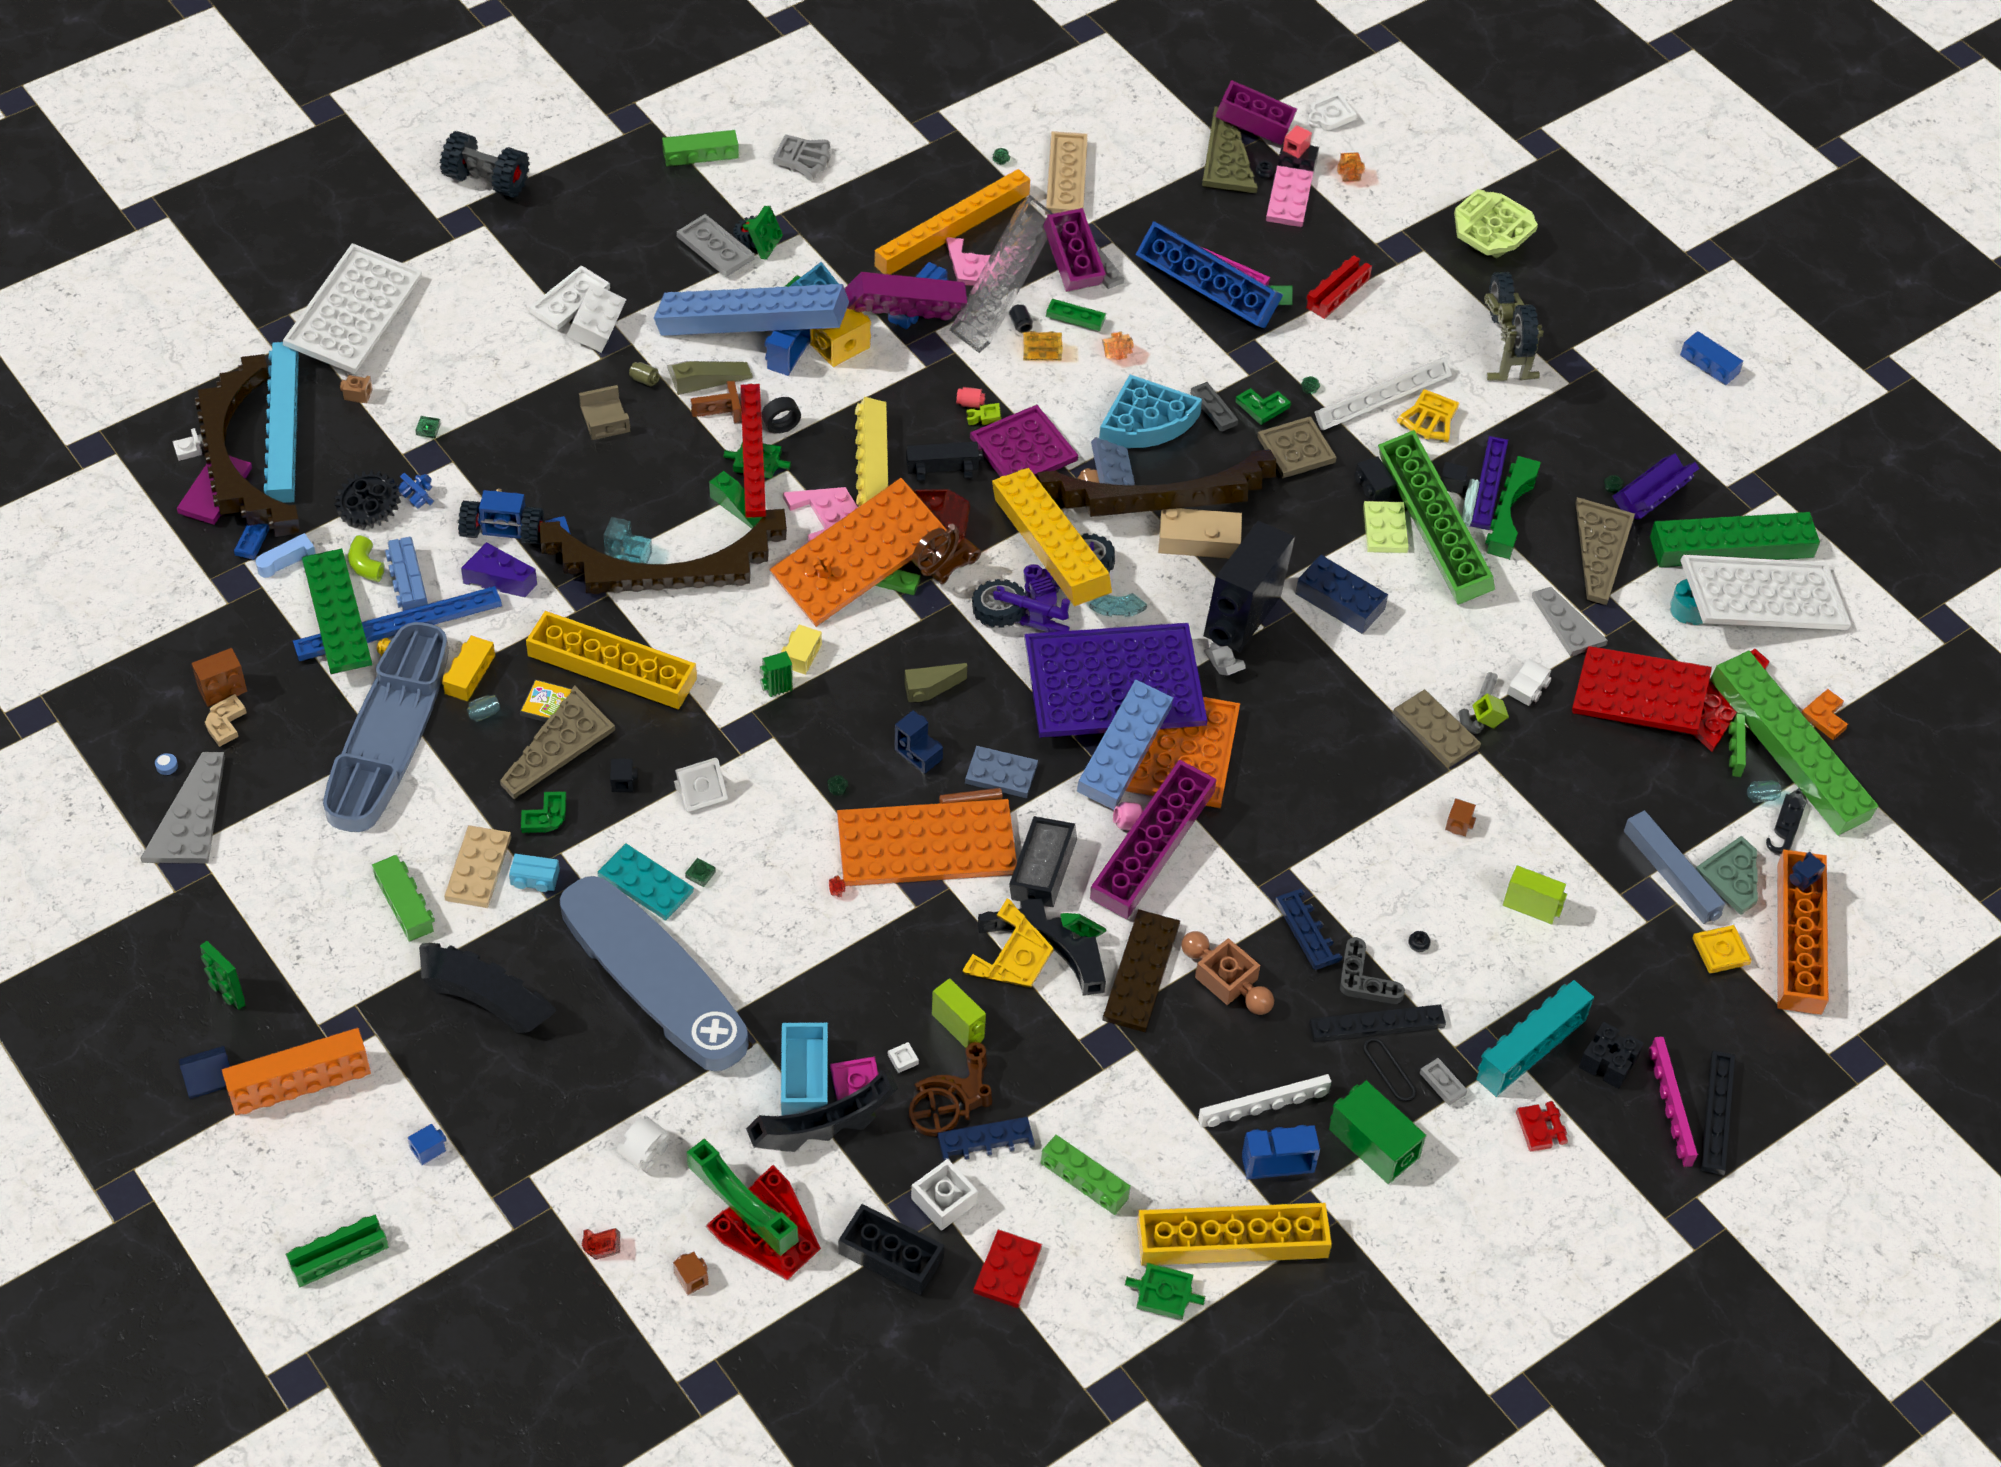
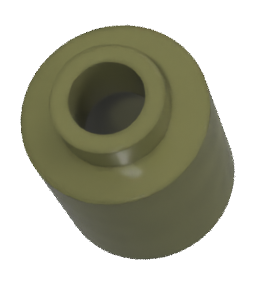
[629,362,660,387]

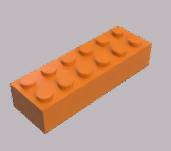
[222,1028,371,1116]

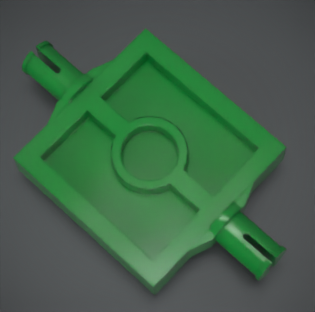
[724,441,791,479]
[1125,1263,1206,1320]

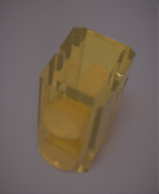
[1022,331,1063,361]

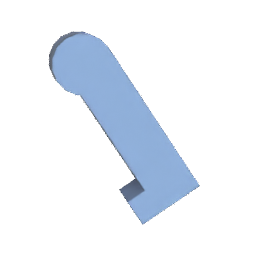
[256,533,316,578]

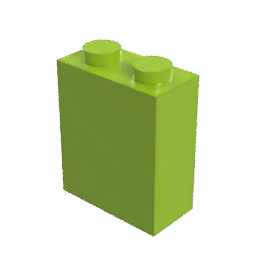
[1503,865,1568,924]
[932,978,986,1048]

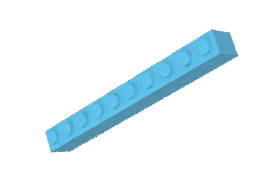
[264,342,299,503]

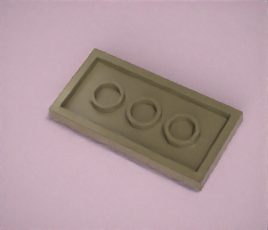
[1393,689,1481,768]

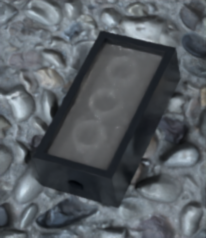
[1009,816,1077,907]

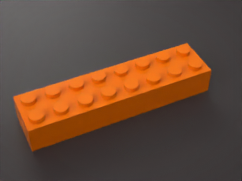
[1777,849,1828,1015]

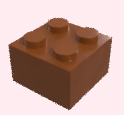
[191,648,247,707]

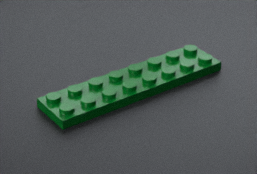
[302,549,372,674]

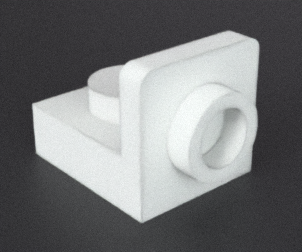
[173,428,203,461]

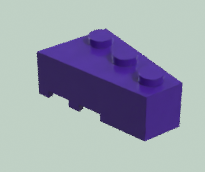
[461,542,537,597]

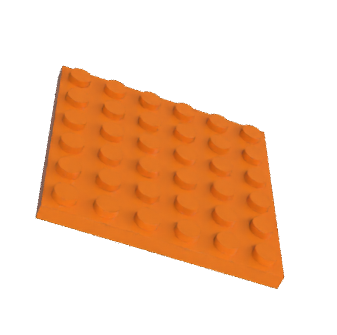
[1126,697,1240,808]

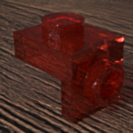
[582,1228,620,1260]

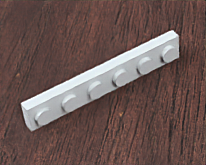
[1198,1074,1331,1128]

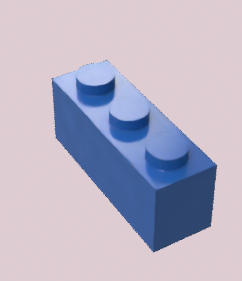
[1680,331,1744,385]

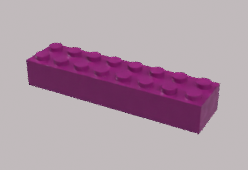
[1090,759,1217,920]

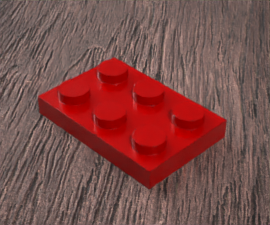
[974,1229,1042,1308]

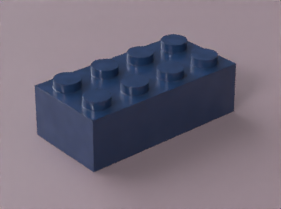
[1295,555,1388,634]

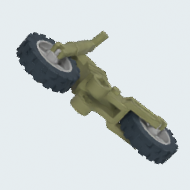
[1485,272,1543,381]

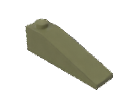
[667,361,753,395]

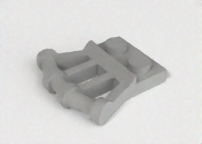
[773,134,831,181]

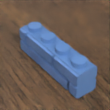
[385,537,428,611]

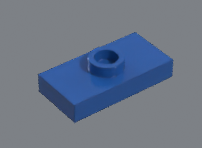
[234,524,269,560]

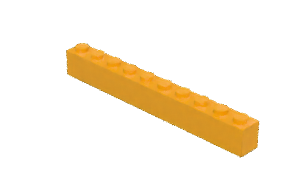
[875,169,1030,275]

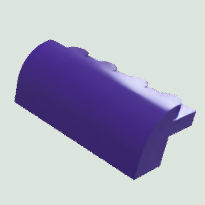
[1612,453,1699,519]

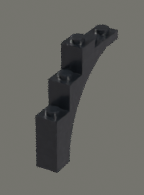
[978,898,1106,996]
[746,1069,898,1152]

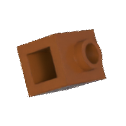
[1445,798,1476,837]
[673,1251,709,1295]

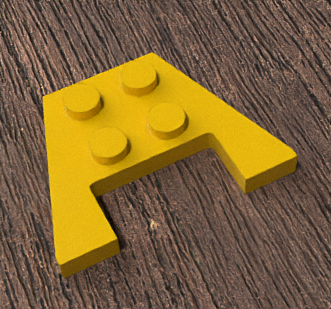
[963,898,1054,988]

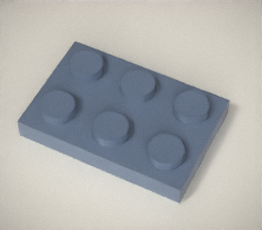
[1091,437,1135,485]
[965,746,1038,798]

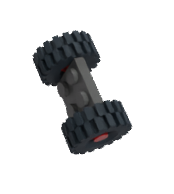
[440,131,530,198]

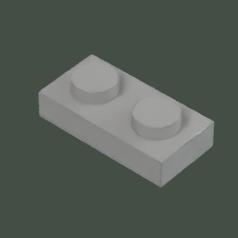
[1420,1058,1467,1106]

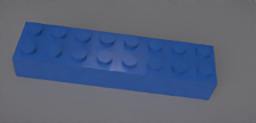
[1135,221,1283,328]

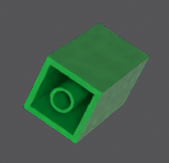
[1329,1080,1426,1184]

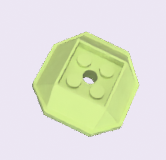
[1455,189,1538,258]

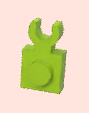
[967,403,1001,425]

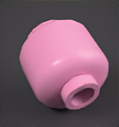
[1113,802,1143,830]

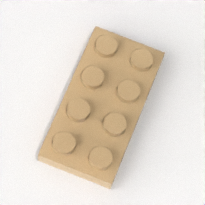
[444,825,511,908]

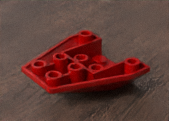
[705,1165,821,1281]

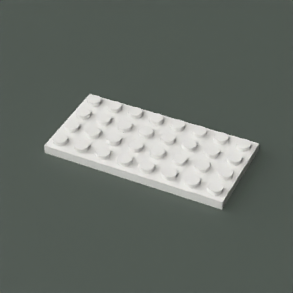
[283,243,422,374]
[1681,555,1851,630]

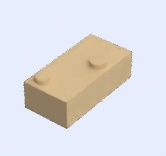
[1158,508,1242,559]

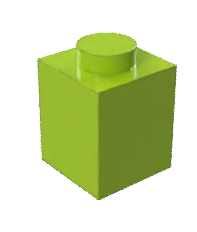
[1472,693,1509,728]

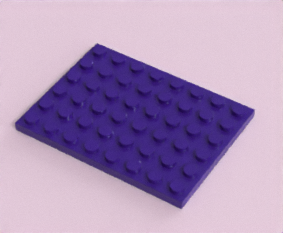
[1024,623,1207,738]

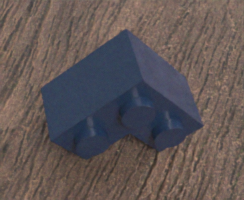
[895,710,943,774]

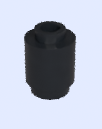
[1009,304,1033,333]

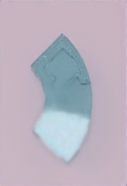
[1089,593,1147,617]

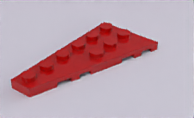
[1692,648,1770,752]

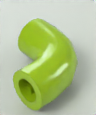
[348,535,385,582]

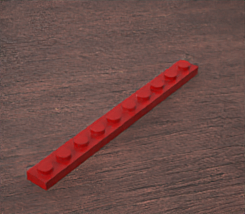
[740,384,766,518]

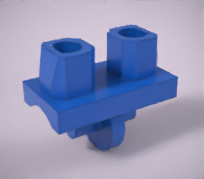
[398,473,434,509]

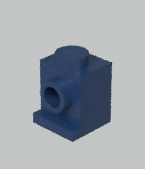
[1789,852,1826,891]

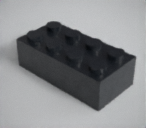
[838,1204,945,1296]

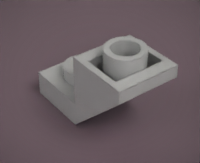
[1204,643,1246,675]

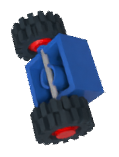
[458,490,544,545]

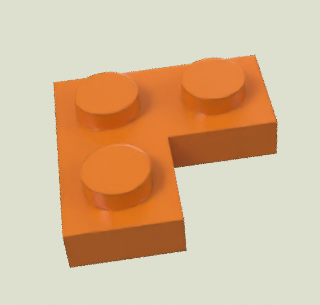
[1801,689,1848,740]

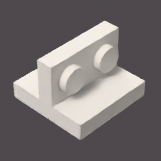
[674,757,728,812]

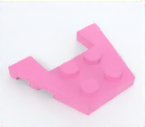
[946,237,1019,288]
[783,487,858,541]

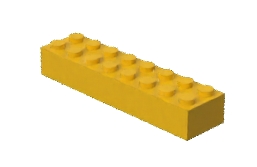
[526,611,697,709]
[1137,1203,1332,1266]

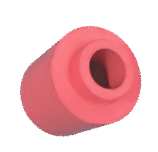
[956,387,985,409]

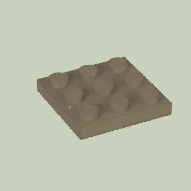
[1257,416,1337,478]

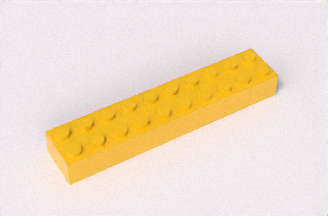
[992,468,1112,606]

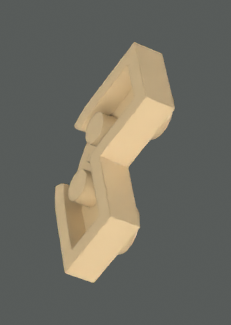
[205,694,247,747]

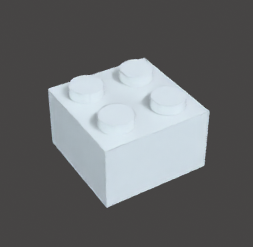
[911,1159,978,1231]

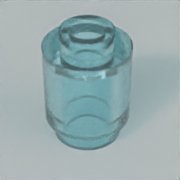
[467,695,500,722]
[1747,780,1781,803]

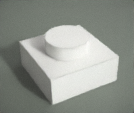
[888,1042,919,1073]

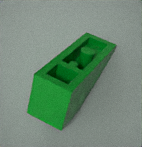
[709,471,762,528]

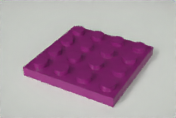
[970,405,1078,478]

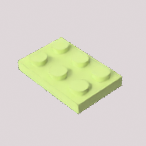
[1363,501,1408,553]

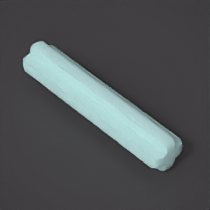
[1461,479,1480,527]

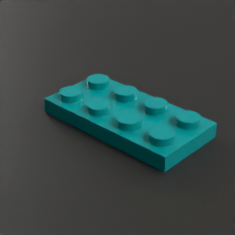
[598,843,694,921]

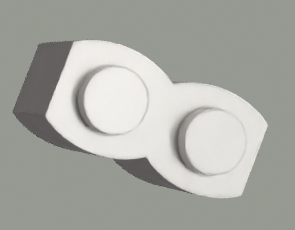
[1507,658,1552,706]

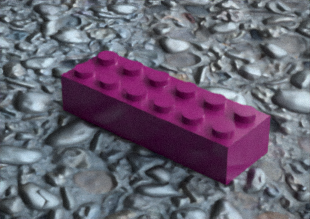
[845,272,967,320]

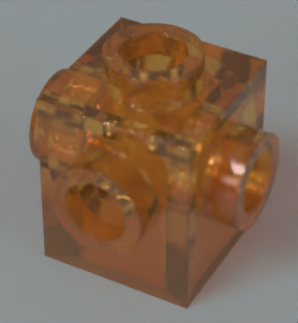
[1337,152,1365,182]
[1102,331,1134,360]

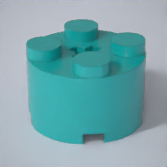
[1670,579,1703,625]

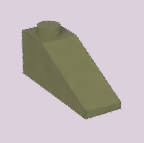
[905,663,967,702]

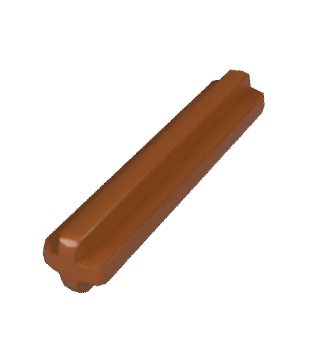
[939,788,1003,804]

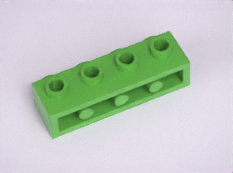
[1041,1134,1131,1215]

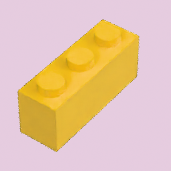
[442,635,495,701]

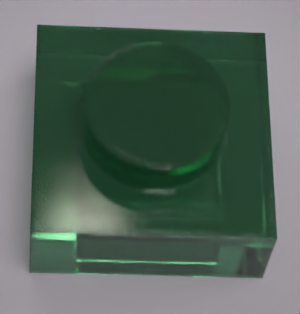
[415,416,441,438]
[685,858,716,887]

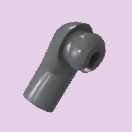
[1458,709,1484,734]

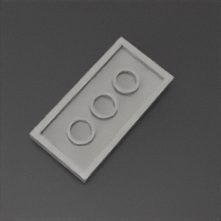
[677,214,755,277]

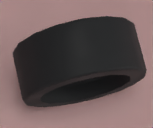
[762,397,801,433]

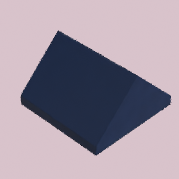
[179,1046,230,1099]

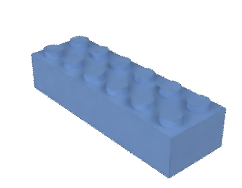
[1077,679,1173,810]

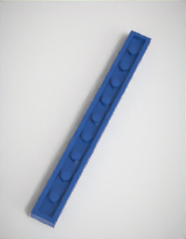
[293,586,502,661]

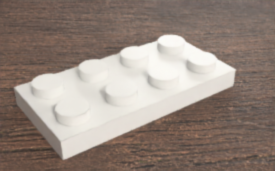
[529,265,610,331]

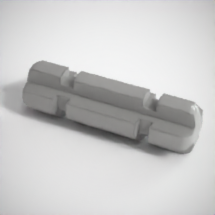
[1477,672,1498,701]

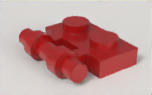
[1516,1101,1568,1152]

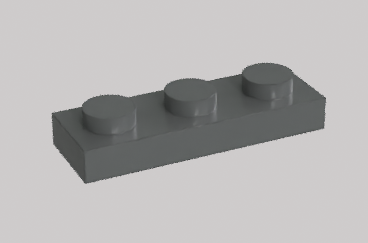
[1190,382,1238,432]

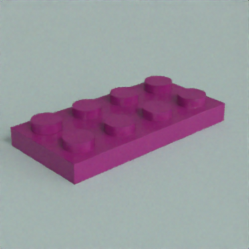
[177,456,252,525]

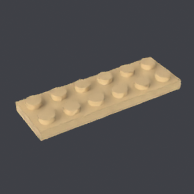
[1046,131,1088,214]

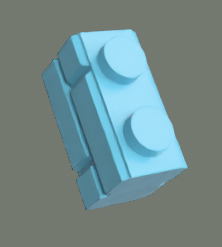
[509,854,560,892]

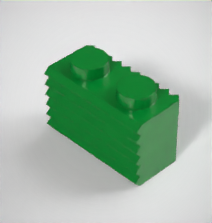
[760,651,793,697]

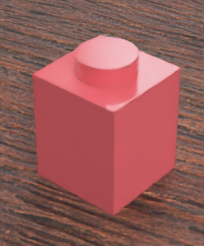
[1283,125,1312,158]

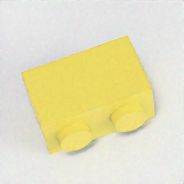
[781,624,822,675]

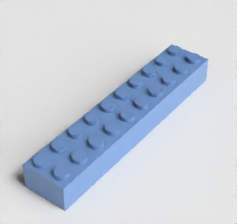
[654,284,849,336]

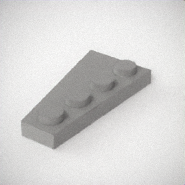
[1532,587,1608,657]

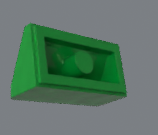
[1060,913,1107,937]

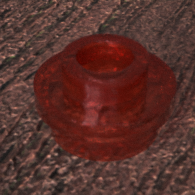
[829,875,846,897]

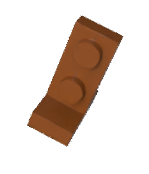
[690,381,742,423]

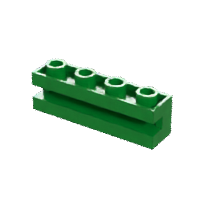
[286,1214,389,1288]

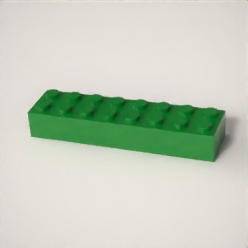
[1650,512,1820,568]

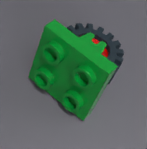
[733,206,783,259]

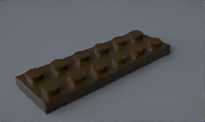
[1102,909,1180,1033]

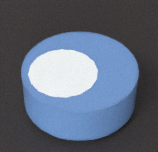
[155,753,178,775]

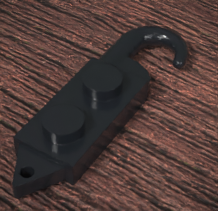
[1766,788,1807,854]

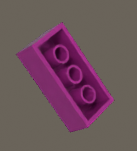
[1215,80,1297,145]
[1043,208,1106,292]

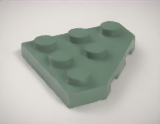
[1696,835,1758,915]

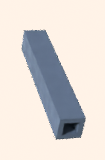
[1624,810,1725,924]

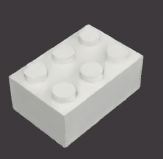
[566,282,626,353]

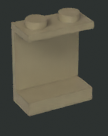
[579,385,630,440]

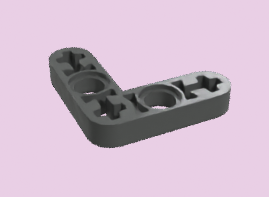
[1340,937,1405,1004]

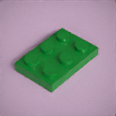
[200,941,246,1010]

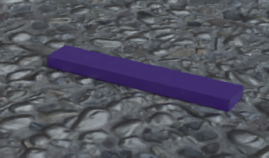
[1470,436,1508,531]

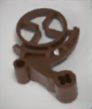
[912,523,981,585]
[909,1042,993,1137]

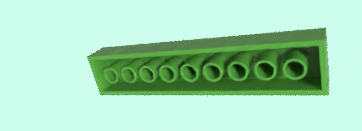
[1378,430,1495,605]
[1710,650,1878,836]

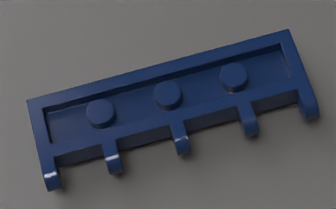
[1275,889,1342,970]
[938,1117,1035,1161]

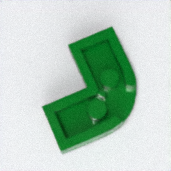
[521,792,566,833]

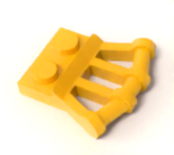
[1397,389,1459,442]

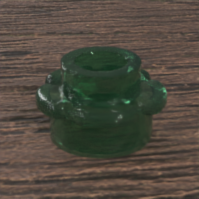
[992,148,1010,165]
[1301,376,1320,394]
[1604,475,1624,493]
[827,775,848,795]

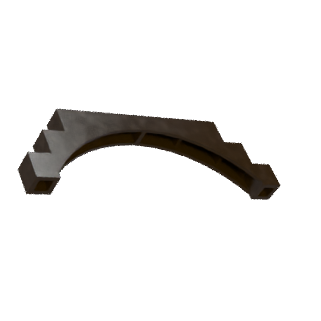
[195,354,300,537]
[1037,449,1276,517]
[540,509,787,594]

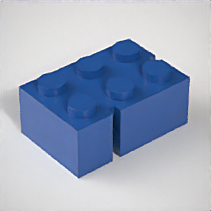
[765,329,810,376]
[1242,1125,1320,1180]

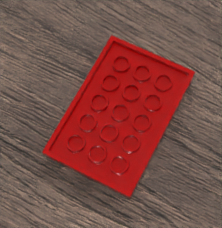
[1572,646,1712,735]

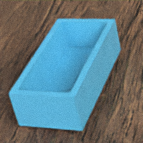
[781,1023,828,1116]

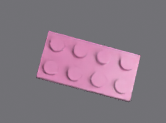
[1266,166,1313,227]

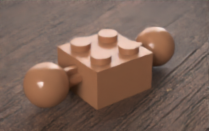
[1181,931,1274,1015]

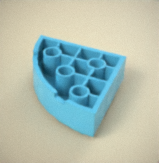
[1099,374,1202,448]

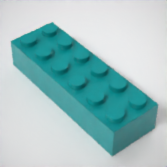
[1476,980,1594,1097]

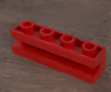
[1306,255,1372,319]

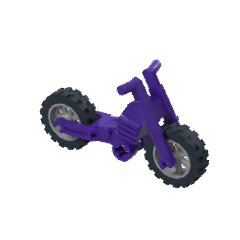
[972,533,1115,632]

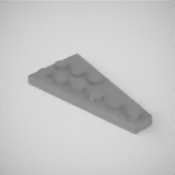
[141,752,225,863]

